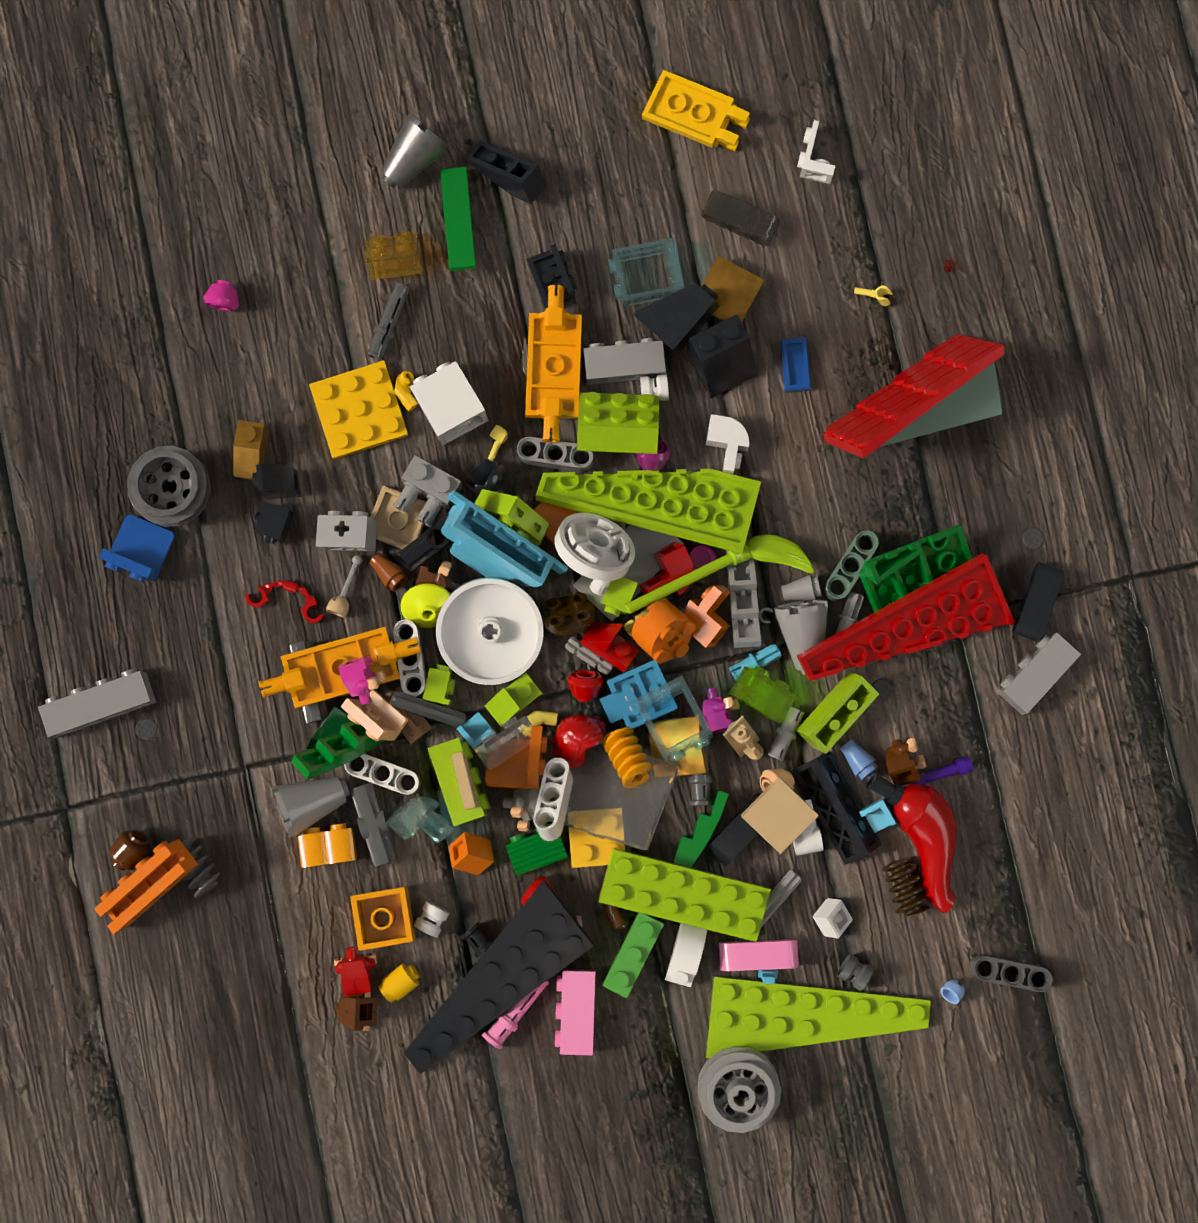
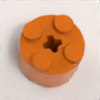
[632,600,696,664]

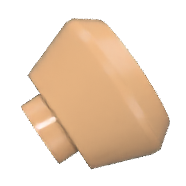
[760,768,795,792]

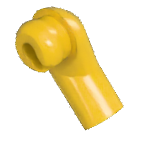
[394,371,419,412]

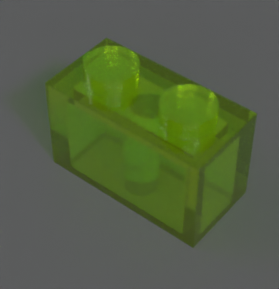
[729,666,797,724]

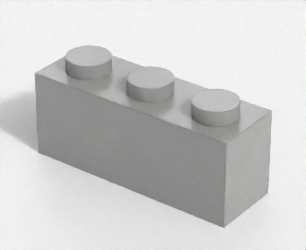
[584,338,666,385]
[998,633,1081,715]

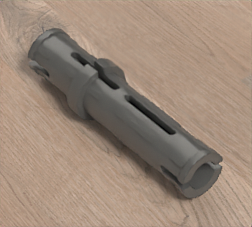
[366,282,411,361]

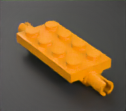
[525,285,582,443]
[258,627,421,709]

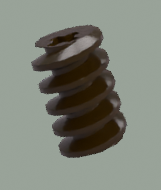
[882,856,930,916]

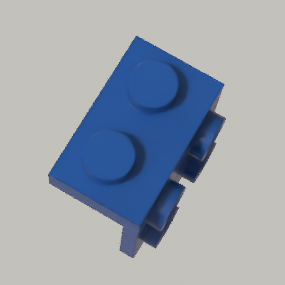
[99,515,175,583]

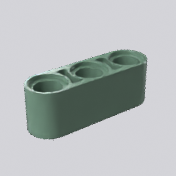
[823,530,879,602]

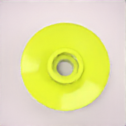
[401,584,450,628]

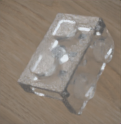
[474,716,532,771]

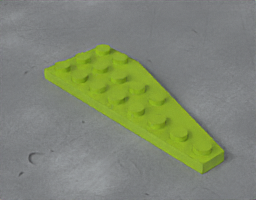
[536,469,761,554]

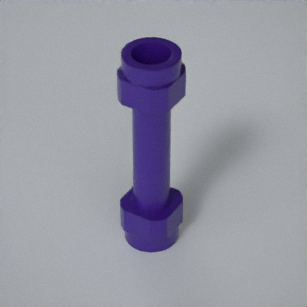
[909,756,973,786]

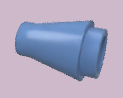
[840,739,878,780]

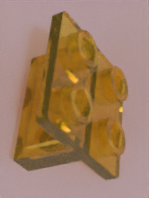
[364,231,422,280]

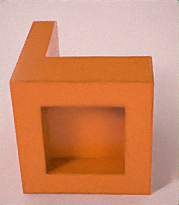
[449,832,494,875]

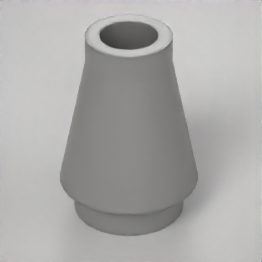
[781,574,822,601]

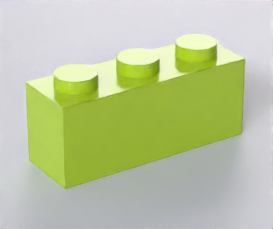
[796,672,879,754]

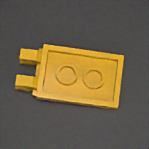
[642,70,750,151]

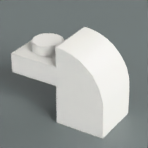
[706,414,749,474]
[665,923,707,987]

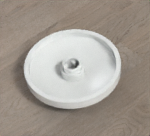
[436,578,543,685]

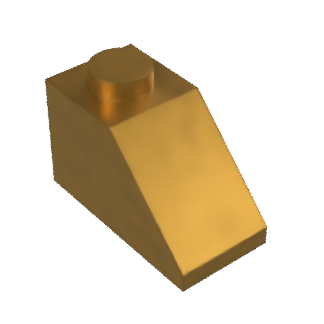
[233,420,270,480]

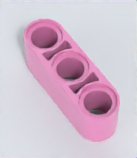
[719,939,799,971]

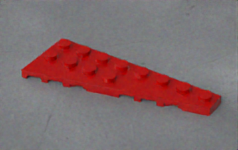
[796,553,1015,681]

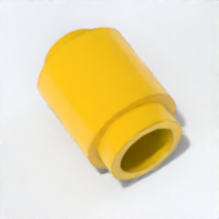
[378,963,420,1003]

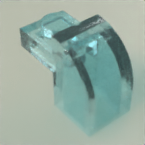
[386,796,454,843]

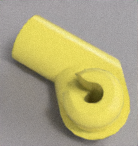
[520,711,558,737]

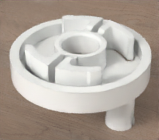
[555,513,635,595]

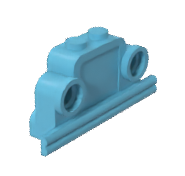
[441,490,568,587]

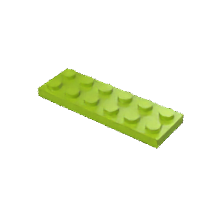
[598,848,771,942]

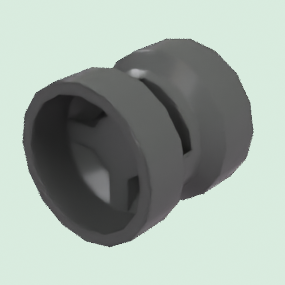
[837,954,874,991]

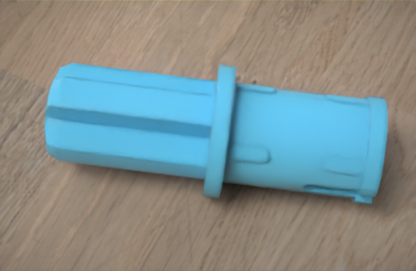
[729,644,781,682]

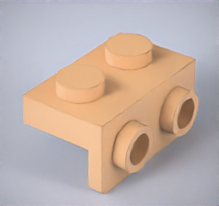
[341,689,408,741]

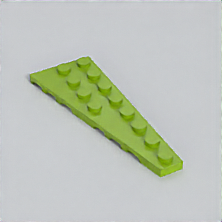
[706,976,931,1058]

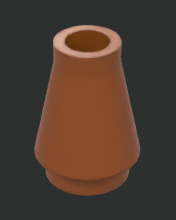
[370,553,408,592]

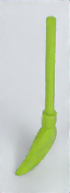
[624,534,814,614]

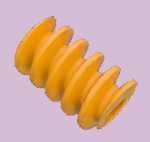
[602,727,652,788]

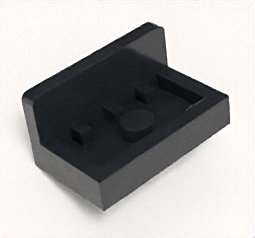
[526,244,577,309]

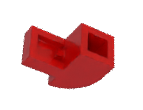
[639,541,694,596]

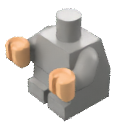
[503,788,551,832]

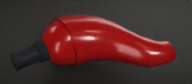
[866,773,957,914]

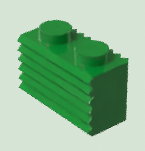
[506,823,568,876]

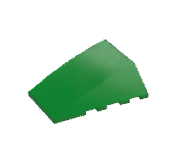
[859,525,973,613]

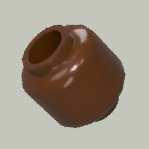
[109,830,150,871]

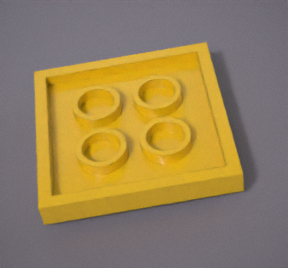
[309,360,409,460]

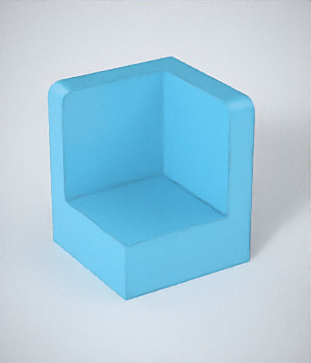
[456,712,496,750]
[859,797,897,833]

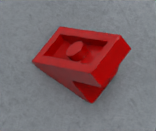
[580,623,640,672]

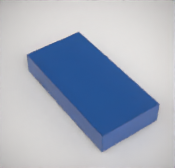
[780,338,811,393]

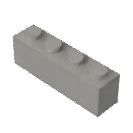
[38,668,156,738]

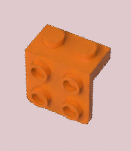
[485,726,548,789]

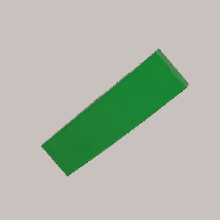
[441,167,476,271]
[291,722,386,780]
[673,791,729,868]

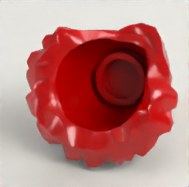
[552,714,606,769]

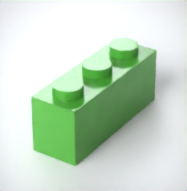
[602,912,664,998]

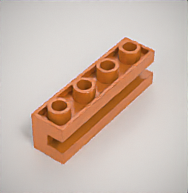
[94,839,199,935]

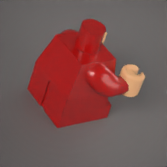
[334,946,377,996]

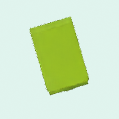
[485,673,543,726]

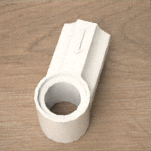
[793,799,823,856]

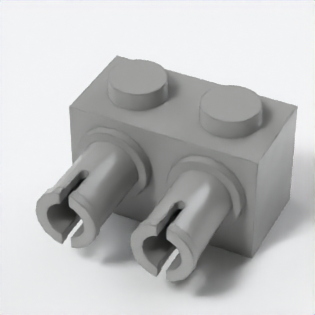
[393,455,463,527]

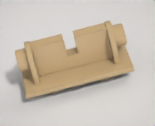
[723,716,764,760]

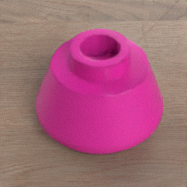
[203,280,239,312]

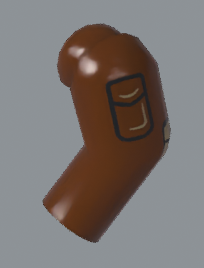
[604,904,628,931]

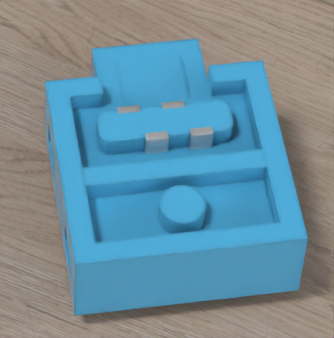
[600,660,678,729]

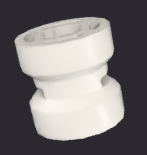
[640,374,669,401]
[413,901,450,938]

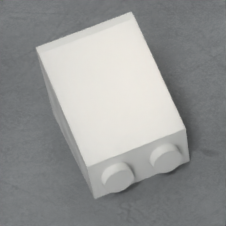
[410,361,488,446]

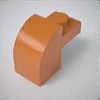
[685,585,730,648]

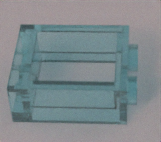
[608,238,685,307]
[634,676,713,762]

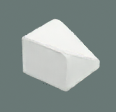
[813,898,853,938]

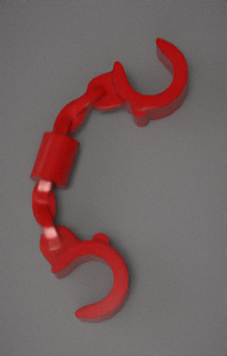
[245,580,325,624]

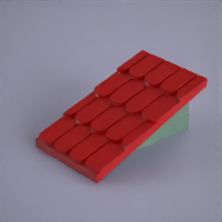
[823,334,1005,458]

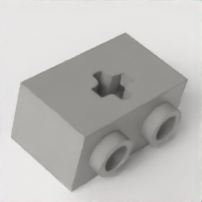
[316,511,378,552]

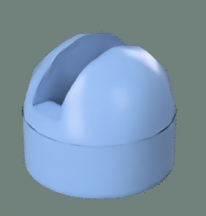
[940,980,965,1004]

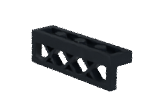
[793,751,882,865]

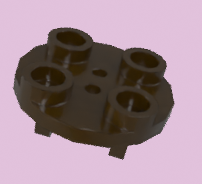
[542,593,595,638]

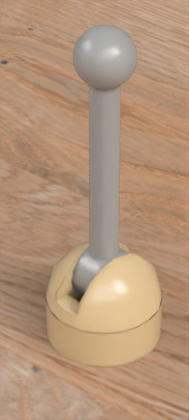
[326,555,363,618]

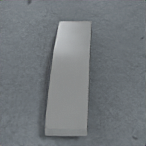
[726,539,761,648]

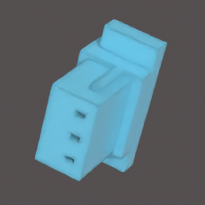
[758,970,778,984]

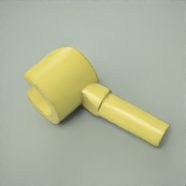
[854,285,893,306]
[488,425,508,462]

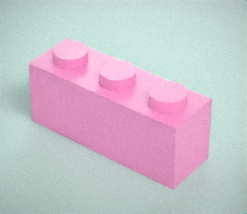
[555,968,596,1055]

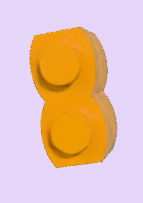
[297,823,357,868]

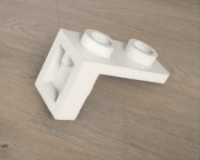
[797,120,835,184]

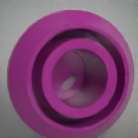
[636,440,671,471]

